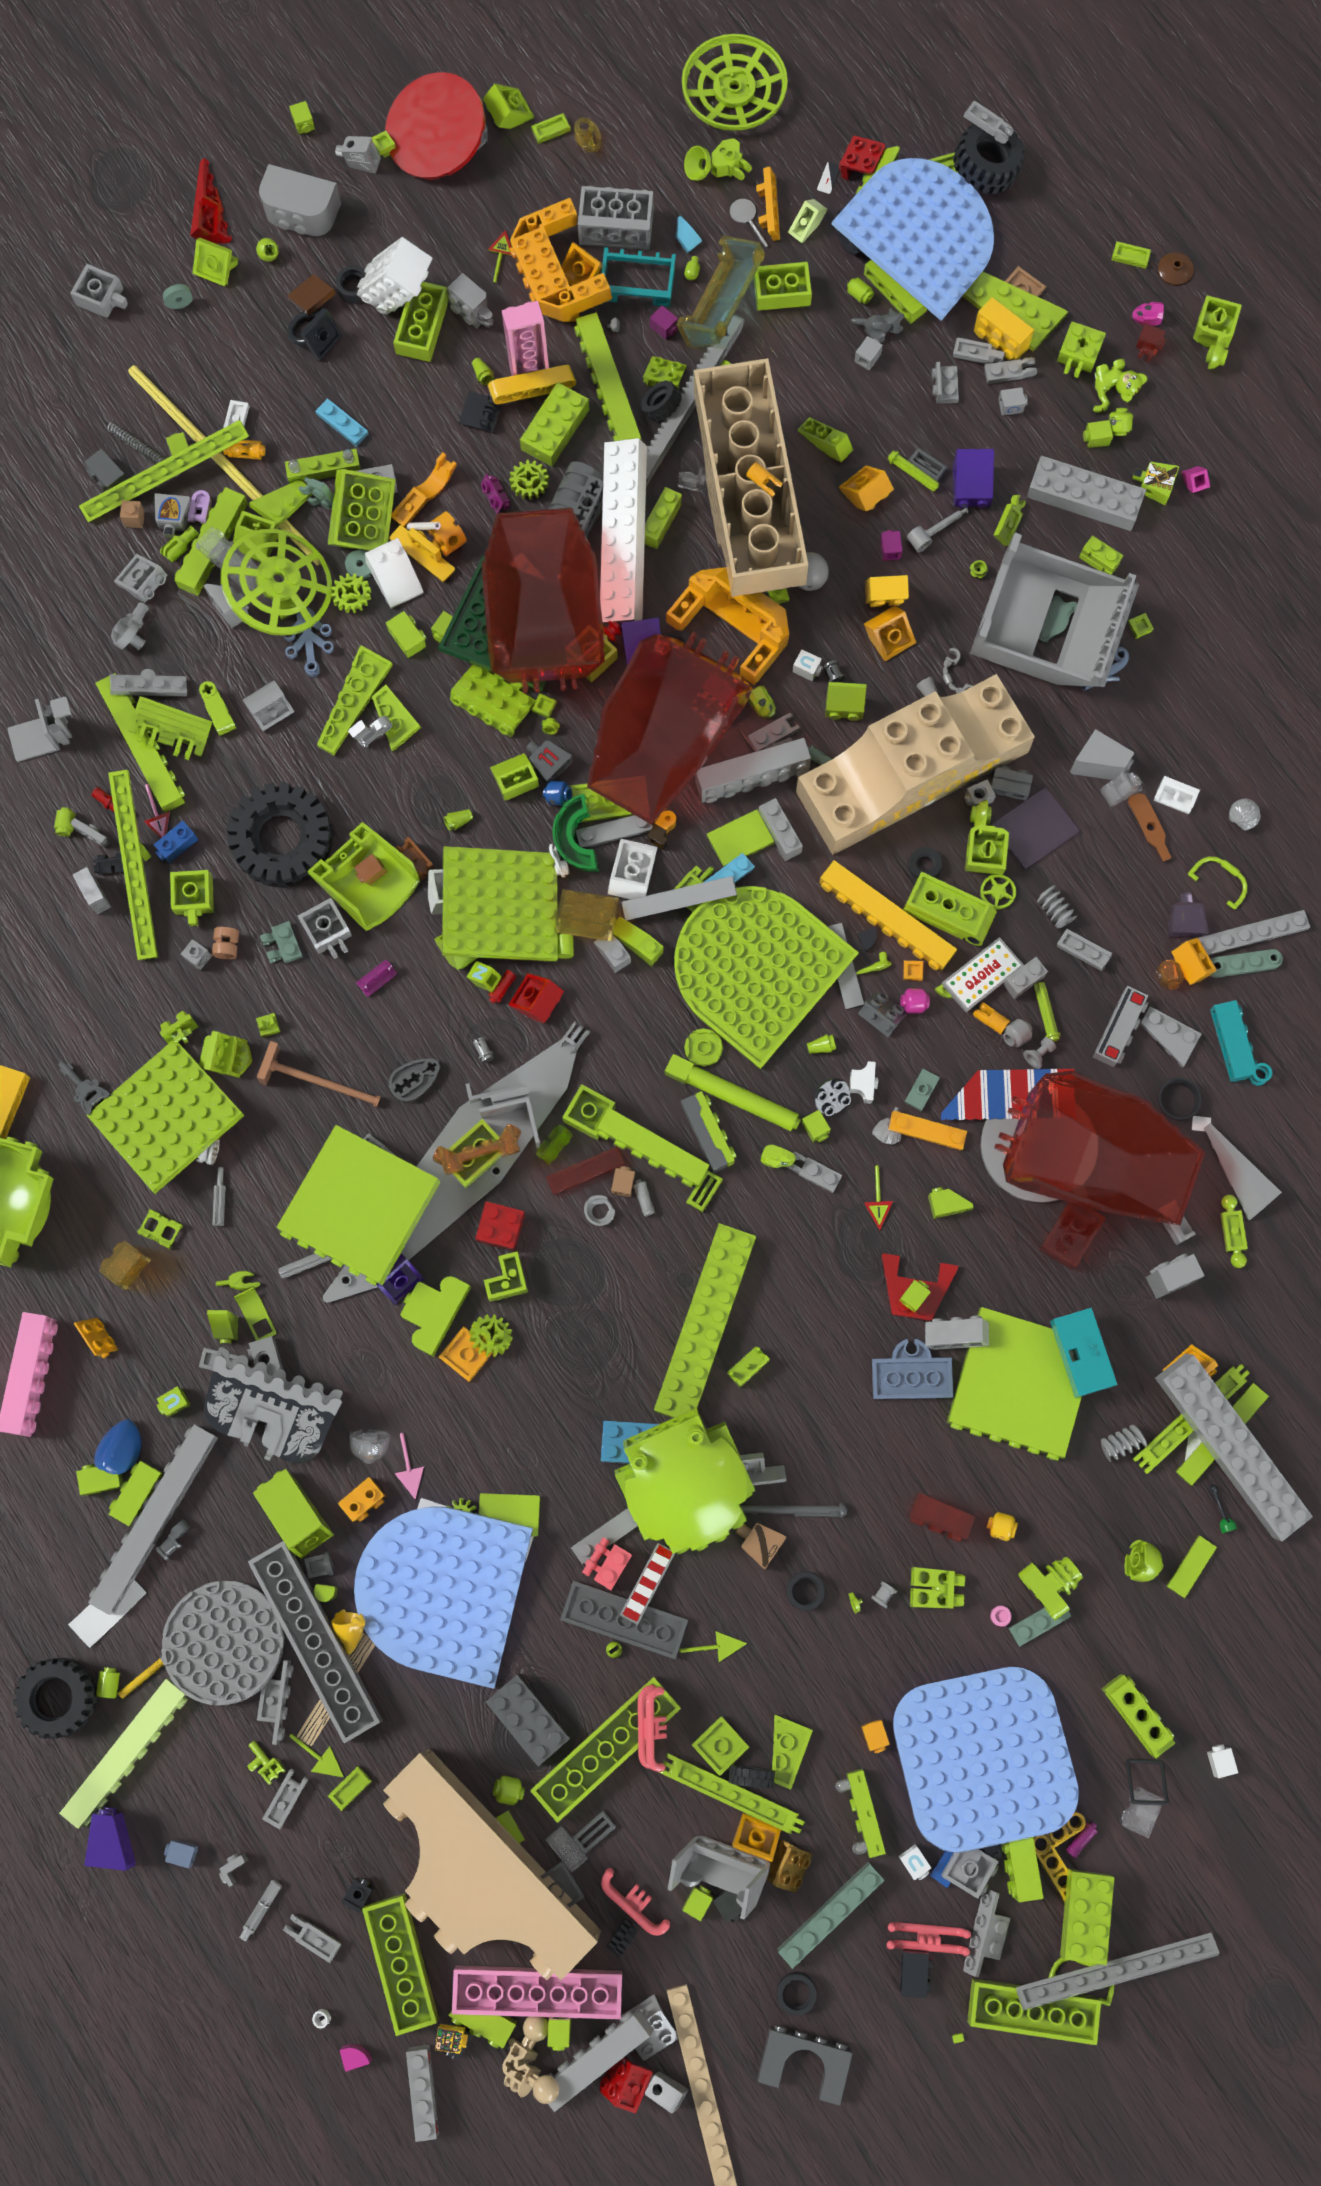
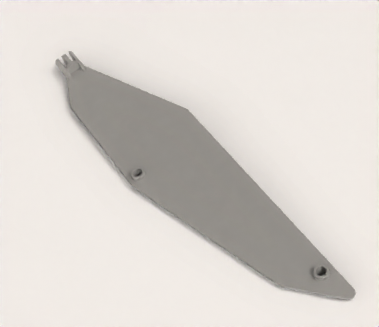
[323,1021,591,1303]

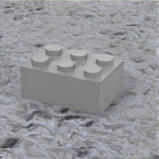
[1146,1253,1204,1299]

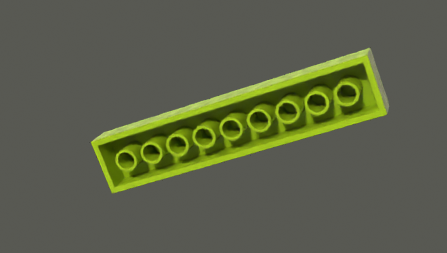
[654,1223,756,1418]

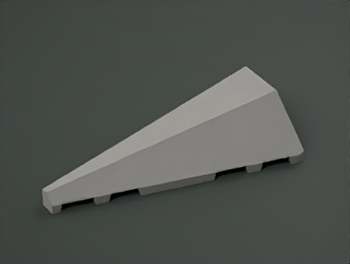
[1204,1123,1282,1221]

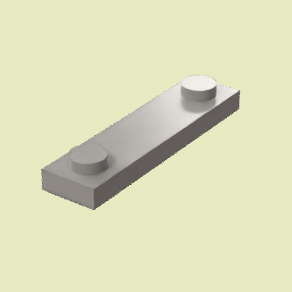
[576,812,652,849]
[571,1508,638,1565]

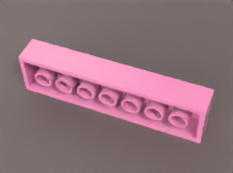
[452,1966,622,2019]

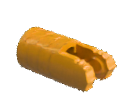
[746,462,783,497]
[973,1003,1010,1035]

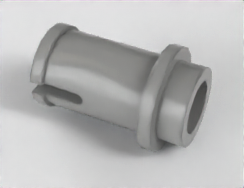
[473,1037,493,1063]

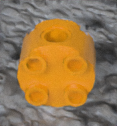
[426,511,467,556]

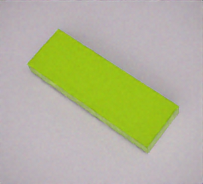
[1166,1536,1217,1598]

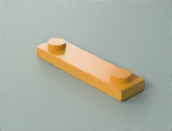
[888,1111,967,1150]

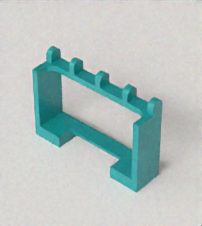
[601,247,676,307]

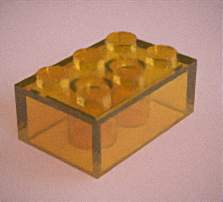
[555,889,619,941]

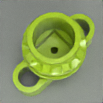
[1018,1557,1083,1621]

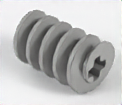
[1037,885,1077,928]
[1101,1425,1147,1462]

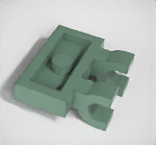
[298,477,334,510]
[260,921,302,964]

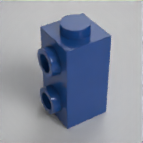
[154,821,198,864]

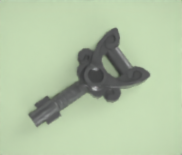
[58,1060,111,1115]

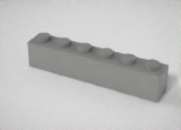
[549,2008,654,2112]

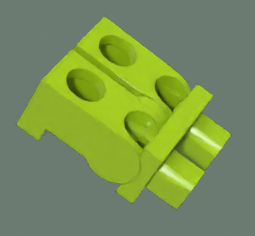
[910,1567,965,1608]

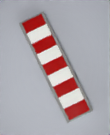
[620,1543,675,1625]

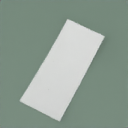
[68,1580,146,1648]

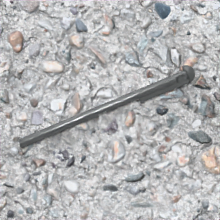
[741,1502,847,1518]

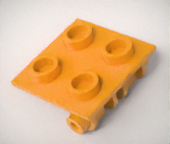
[74,1317,118,1359]

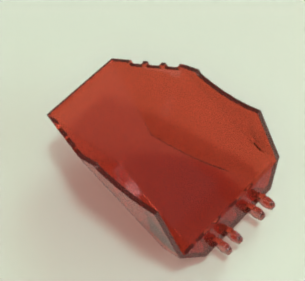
[482,508,605,693]
[587,632,753,825]
[994,1071,1206,1225]

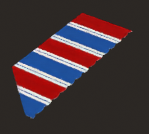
[941,1069,1077,1120]

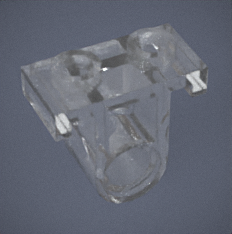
[1100,770,1143,807]

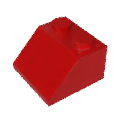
[508,973,564,1024]

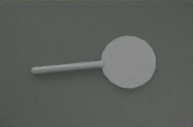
[730,199,768,247]

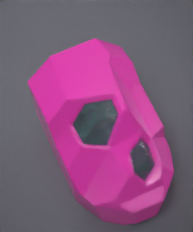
[1132,302,1164,326]

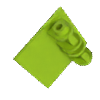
[643,356,687,390]

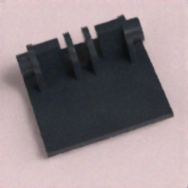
[459,391,503,433]

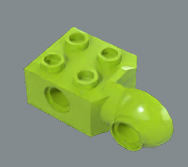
[1193,295,1242,369]
[965,800,1009,875]

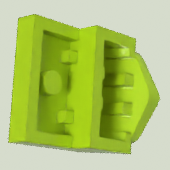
[199,1031,252,1078]

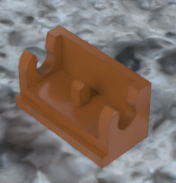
[396,837,434,881]

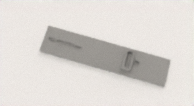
[827,923,864,1009]

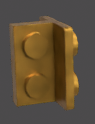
[766,1840,812,1893]

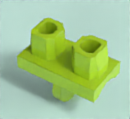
[160,1011,198,1044]

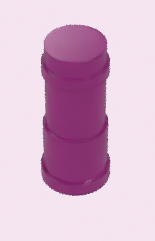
[1066,1822,1098,1859]

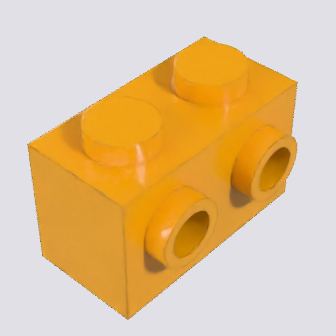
[1171,938,1217,985]
[338,1477,386,1523]

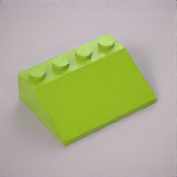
[328,469,396,551]

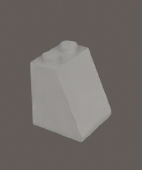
[1070,729,1134,781]

